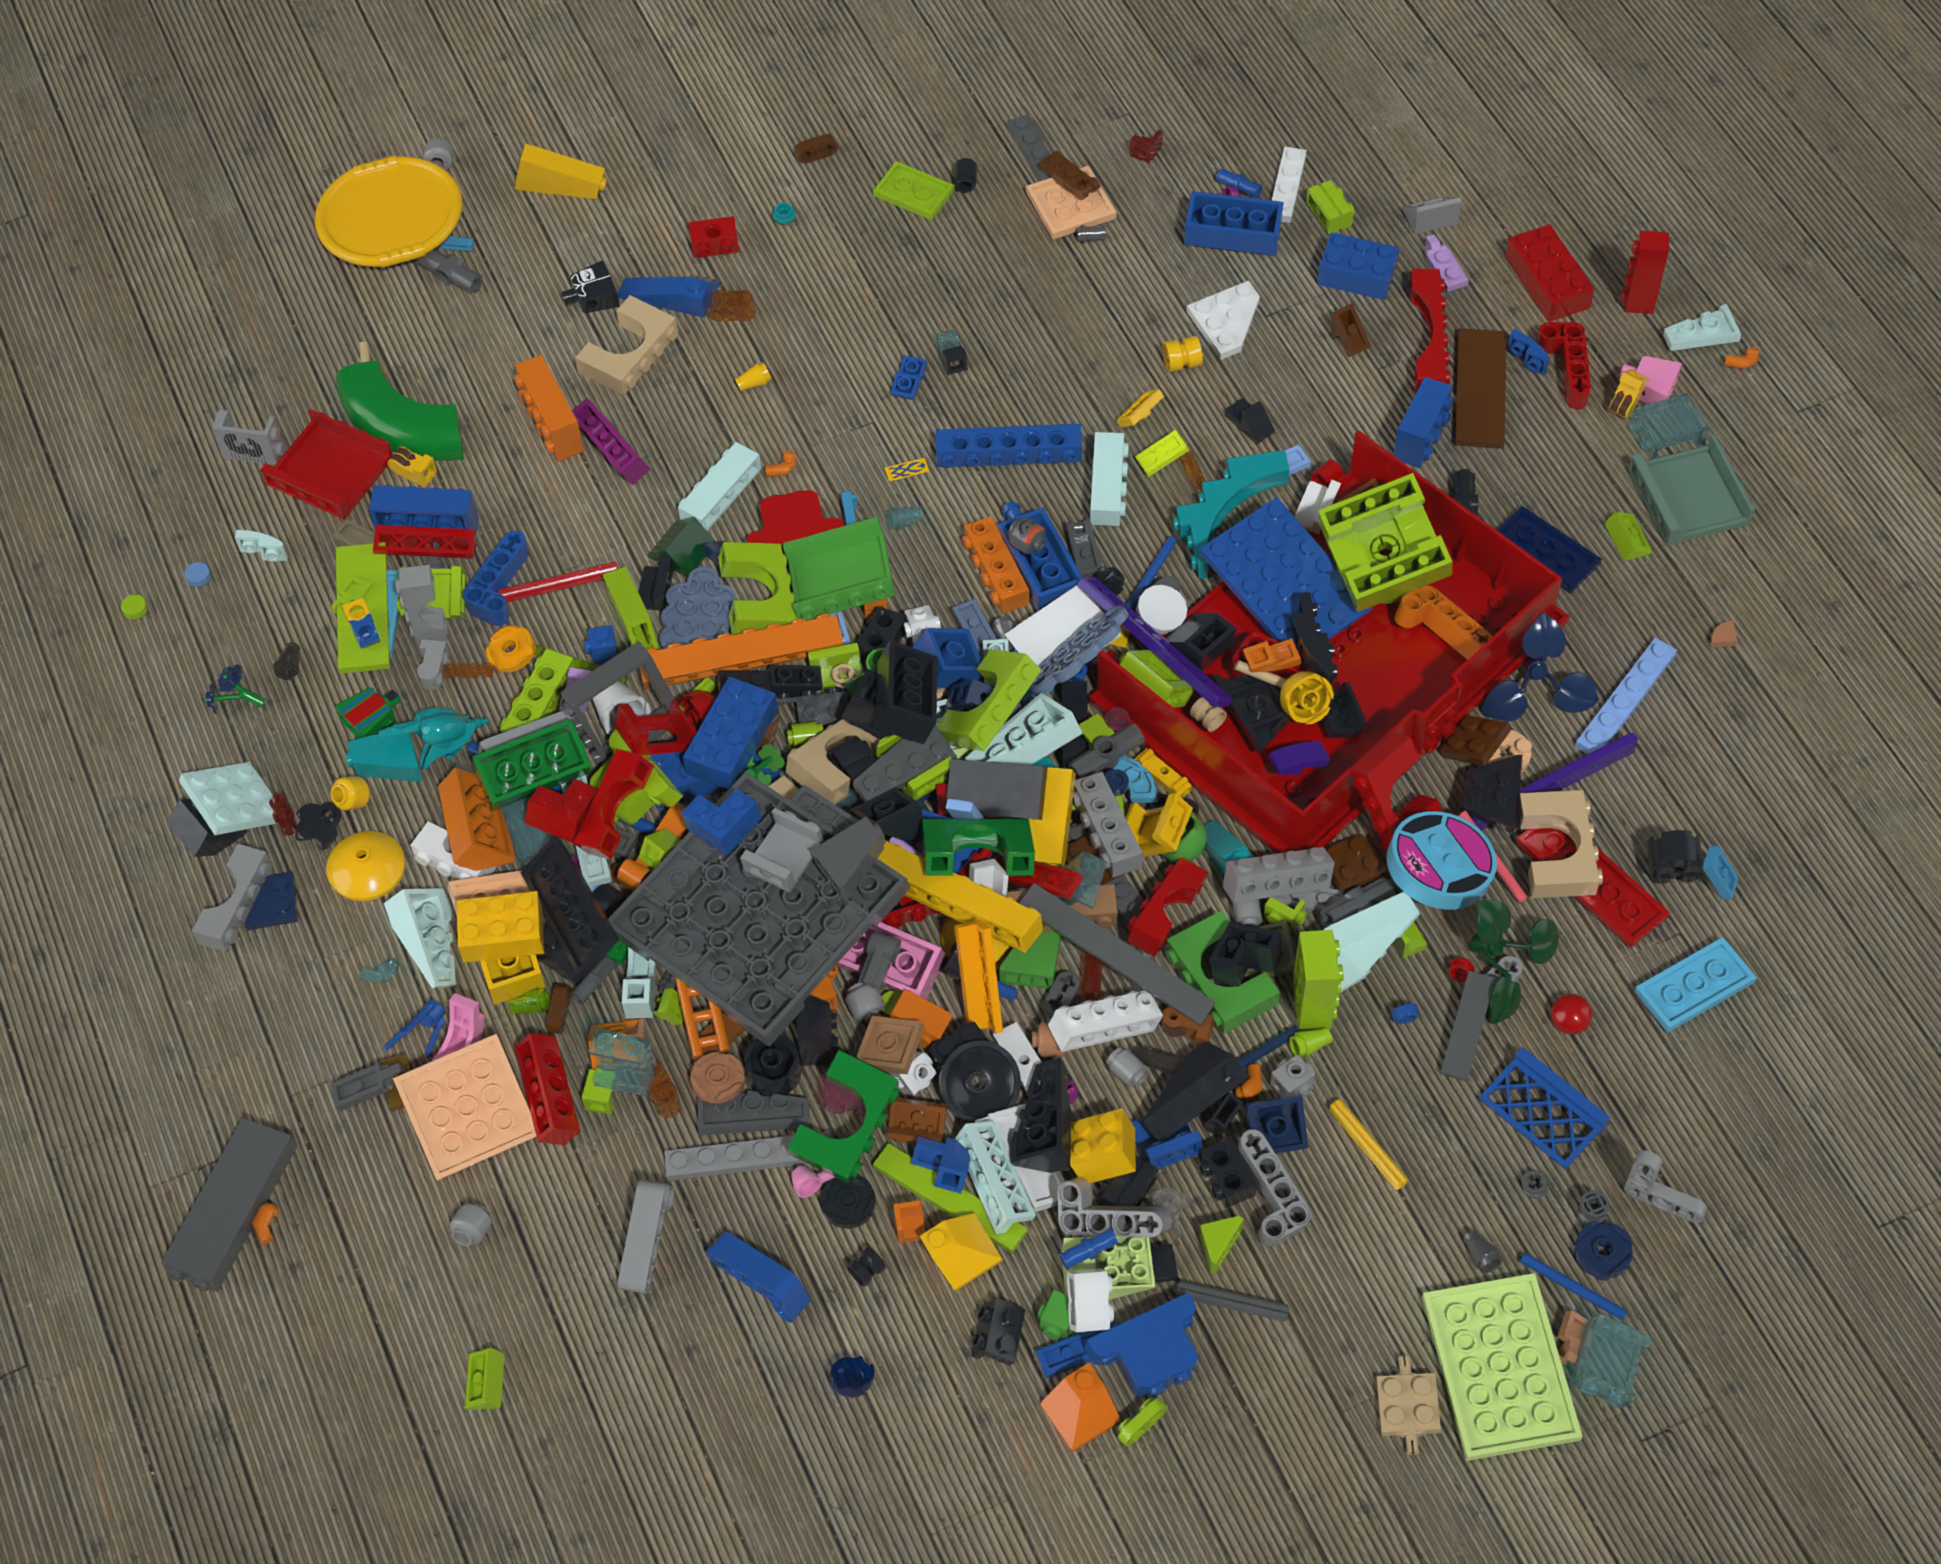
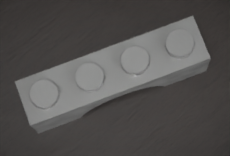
[395,565,448,647]
[191,843,272,952]

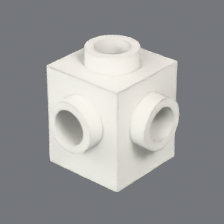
[903,605,941,644]
[887,1051,937,1095]

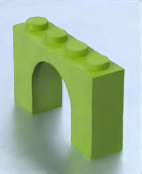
[718,542,798,635]
[936,649,1041,752]

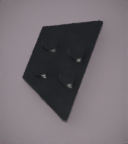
[1212,675,1292,753]
[1462,755,1523,833]

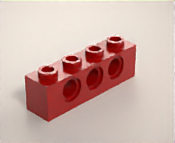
[515,1033,581,1145]

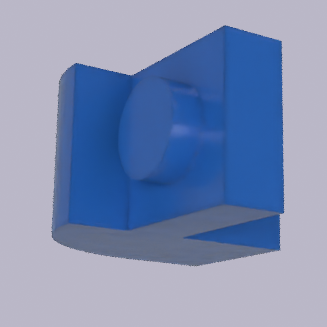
[911,1136,970,1194]

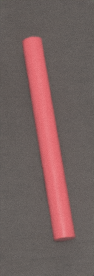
[1458,811,1528,903]

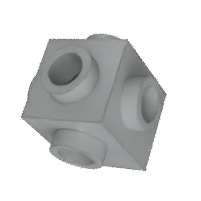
[1270,1055,1315,1098]

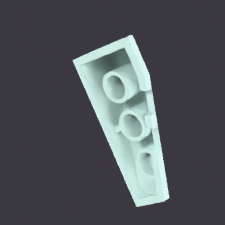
[384,888,456,988]
[1324,892,1420,992]

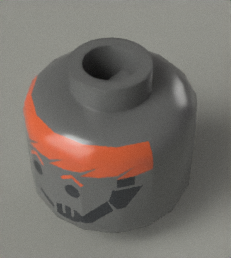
[1008,517,1046,554]

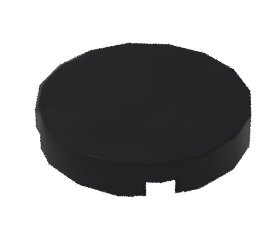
[820,1175,876,1229]

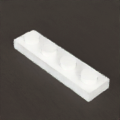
[1272,147,1307,223]

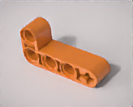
[1394,585,1493,660]
[617,802,690,892]

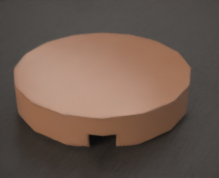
[690,1052,745,1103]

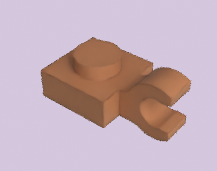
[1557,1310,1595,1366]

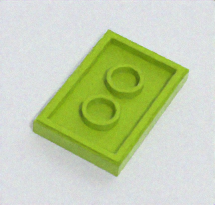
[873,161,955,220]

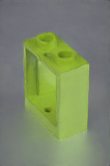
[1119,650,1195,708]

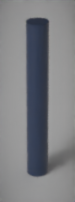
[1237,1025,1300,1069]

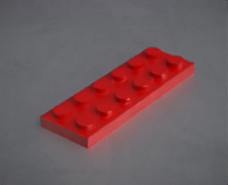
[1515,828,1670,948]

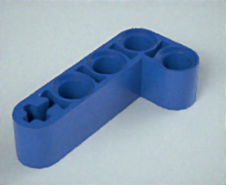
[463,530,529,626]
[705,1231,811,1323]

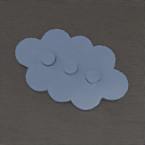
[659,566,737,649]
[1029,606,1129,696]

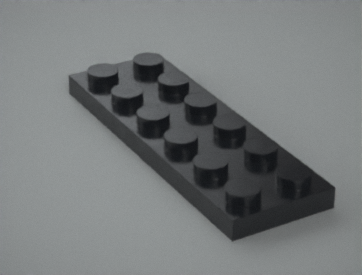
[521,836,620,978]

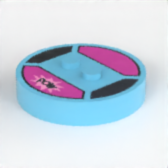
[1387,811,1497,910]

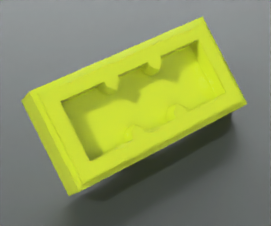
[1135,430,1189,477]

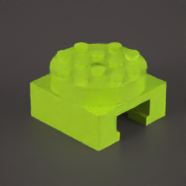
[1318,473,1452,612]

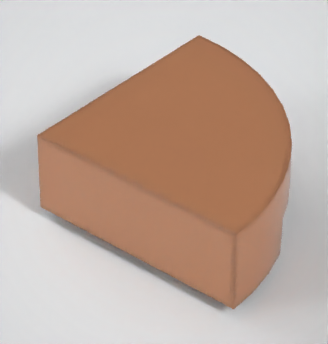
[1710,620,1737,647]

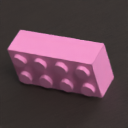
[836,922,947,999]

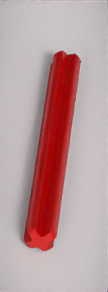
[497,562,619,602]

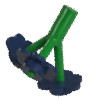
[204,665,265,714]

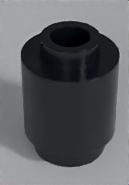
[954,158,977,193]

